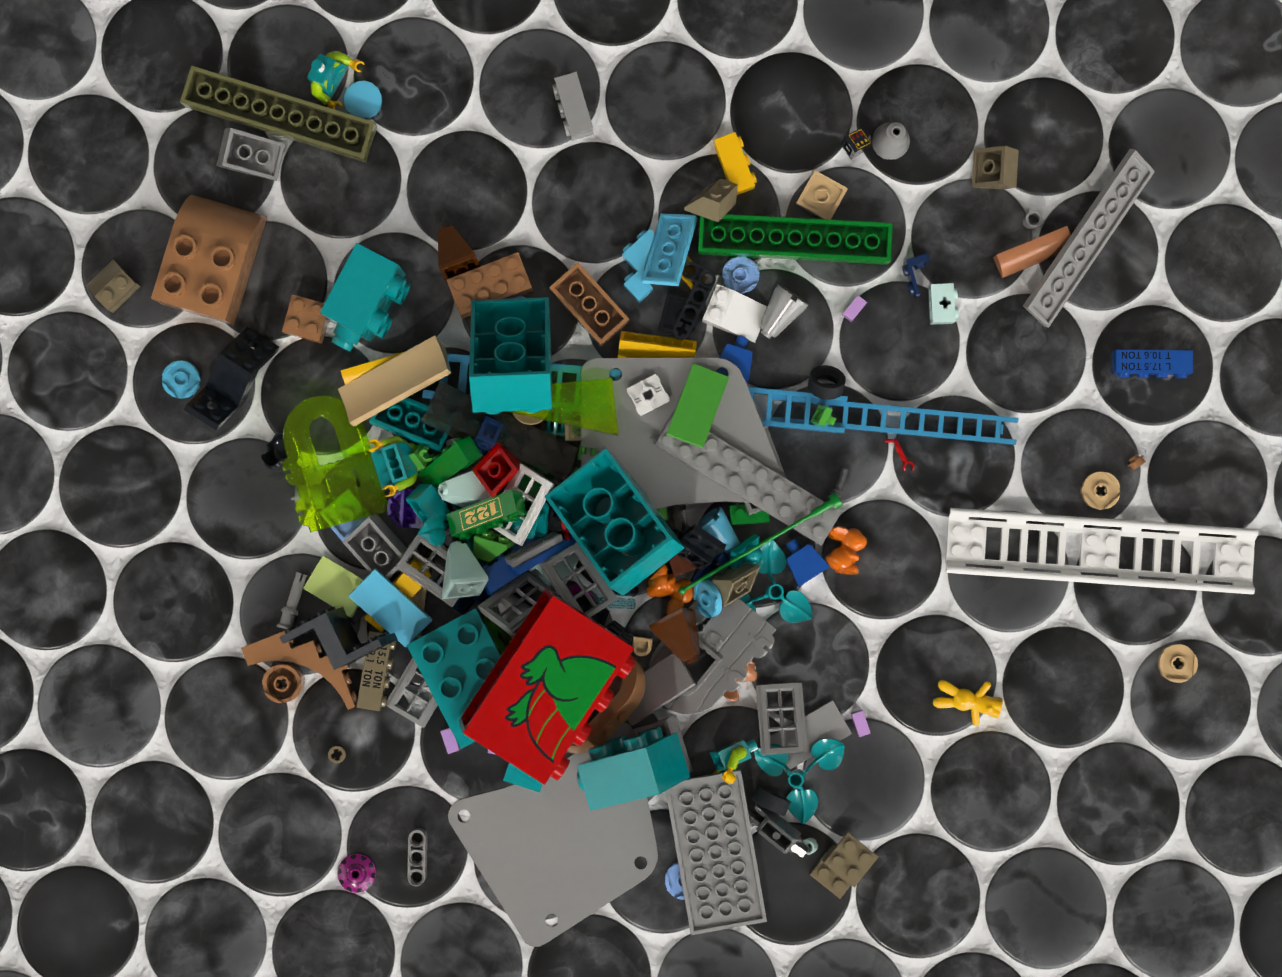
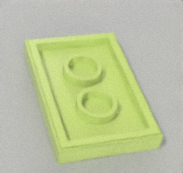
[303,556,363,618]

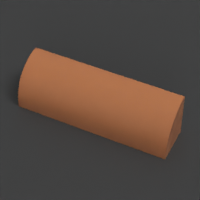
[993,226,1071,278]

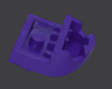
[387,489,423,529]

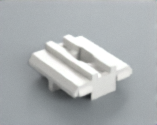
[627,374,670,416]

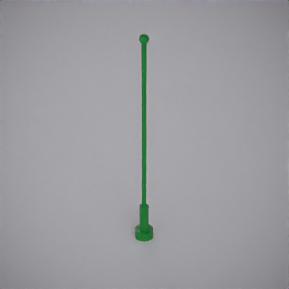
[678,492,843,595]

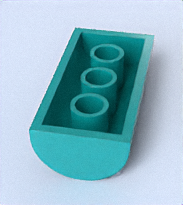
[369,398,456,452]

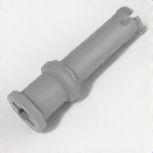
[276,572,308,629]

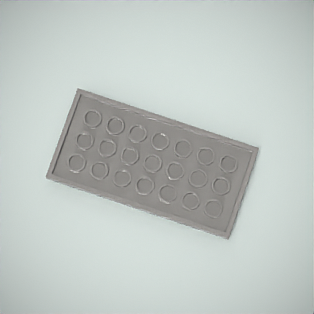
[666,769,767,935]

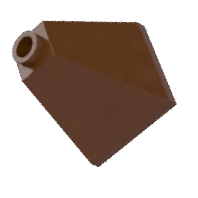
[438,225,481,284]
[649,608,700,665]

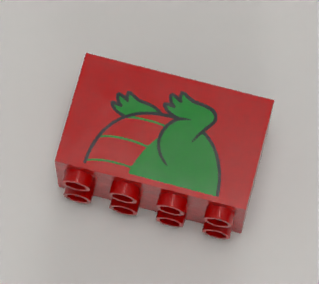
[459,588,636,785]

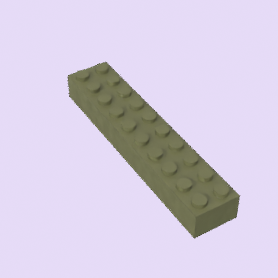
[180,66,377,163]

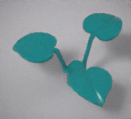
[418,503,485,567]
[739,540,813,623]
[754,738,845,824]

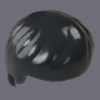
[261,430,300,471]

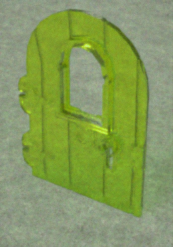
[282,396,388,533]

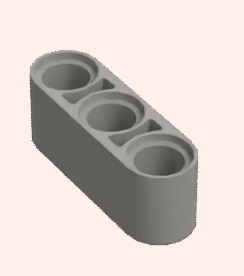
[407,828,428,886]

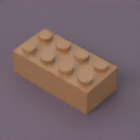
[447,252,533,319]
[549,262,629,347]

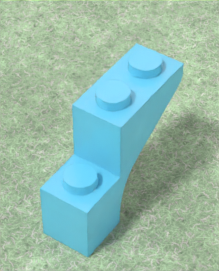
[622,229,654,303]

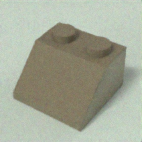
[972,146,1019,190]
[684,179,738,222]
[86,259,141,313]
[711,564,760,608]

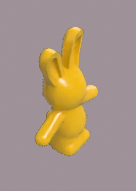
[933,680,1003,726]

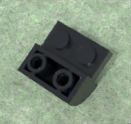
[677,524,726,570]

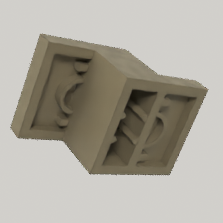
[810,832,878,899]

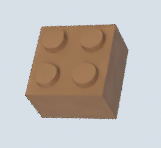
[282,295,329,344]

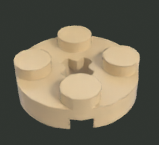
[1080,472,1120,510]
[1158,644,1198,683]

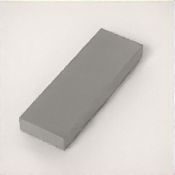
[505,531,564,568]

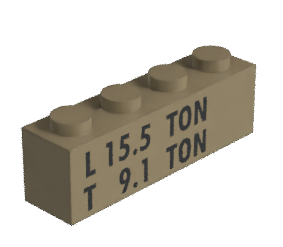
[356,630,396,711]

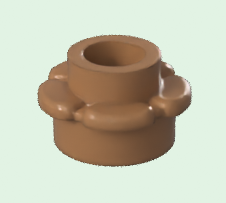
[1128,454,1146,471]

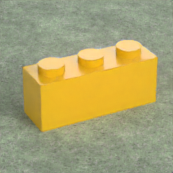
[713,132,757,195]

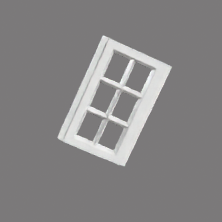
[493,463,554,546]

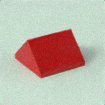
[472,443,520,497]

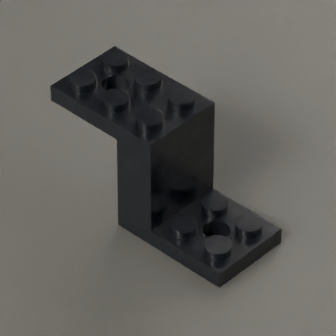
[184,327,279,431]
[280,606,398,670]

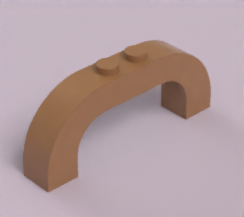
[567,660,646,754]

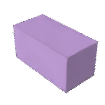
[842,295,867,322]
[850,710,871,737]
[440,728,460,754]

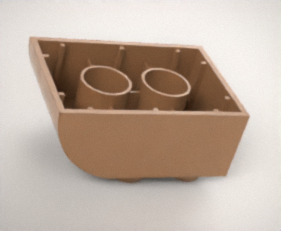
[151,195,267,326]

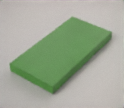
[666,363,729,448]

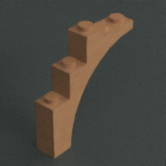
[241,631,358,710]

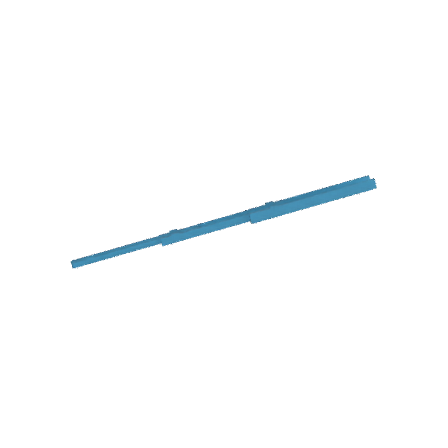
[422,353,1019,445]

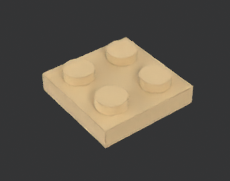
[796,170,848,220]

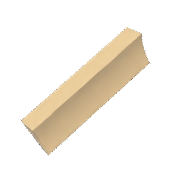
[338,335,451,427]

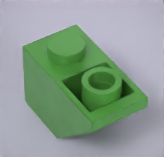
[473,529,516,562]

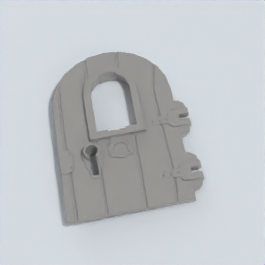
[649,599,777,714]

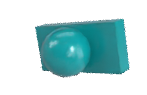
[730,534,762,569]

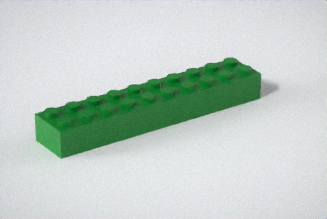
[698,214,893,265]

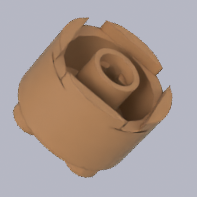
[262,663,305,703]

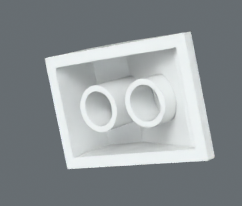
[702,284,767,343]

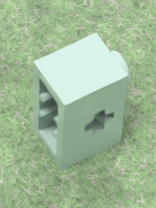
[928,283,959,325]

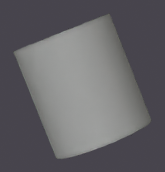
[1023,210,1043,230]

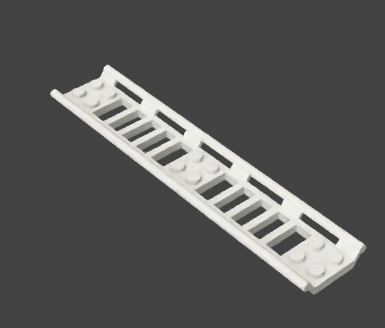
[945,508,1258,594]

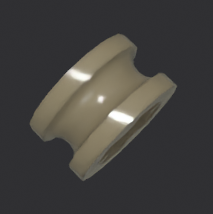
[328,746,346,763]

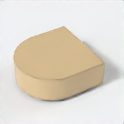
[632,636,653,656]

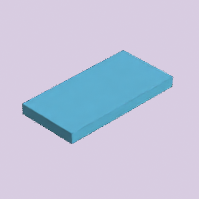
[642,213,698,286]
[348,568,432,647]

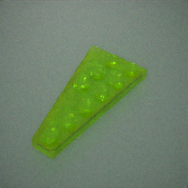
[505,378,619,436]

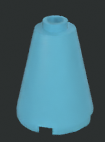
[699,507,740,559]

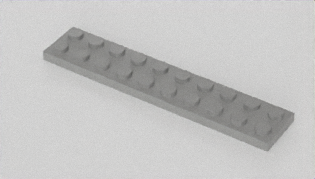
[1023,148,1155,328]
[655,414,842,546]

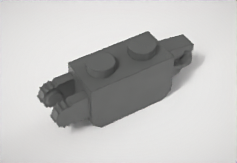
[748,804,809,857]

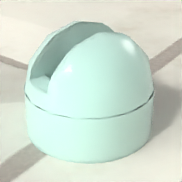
[803,838,818,855]

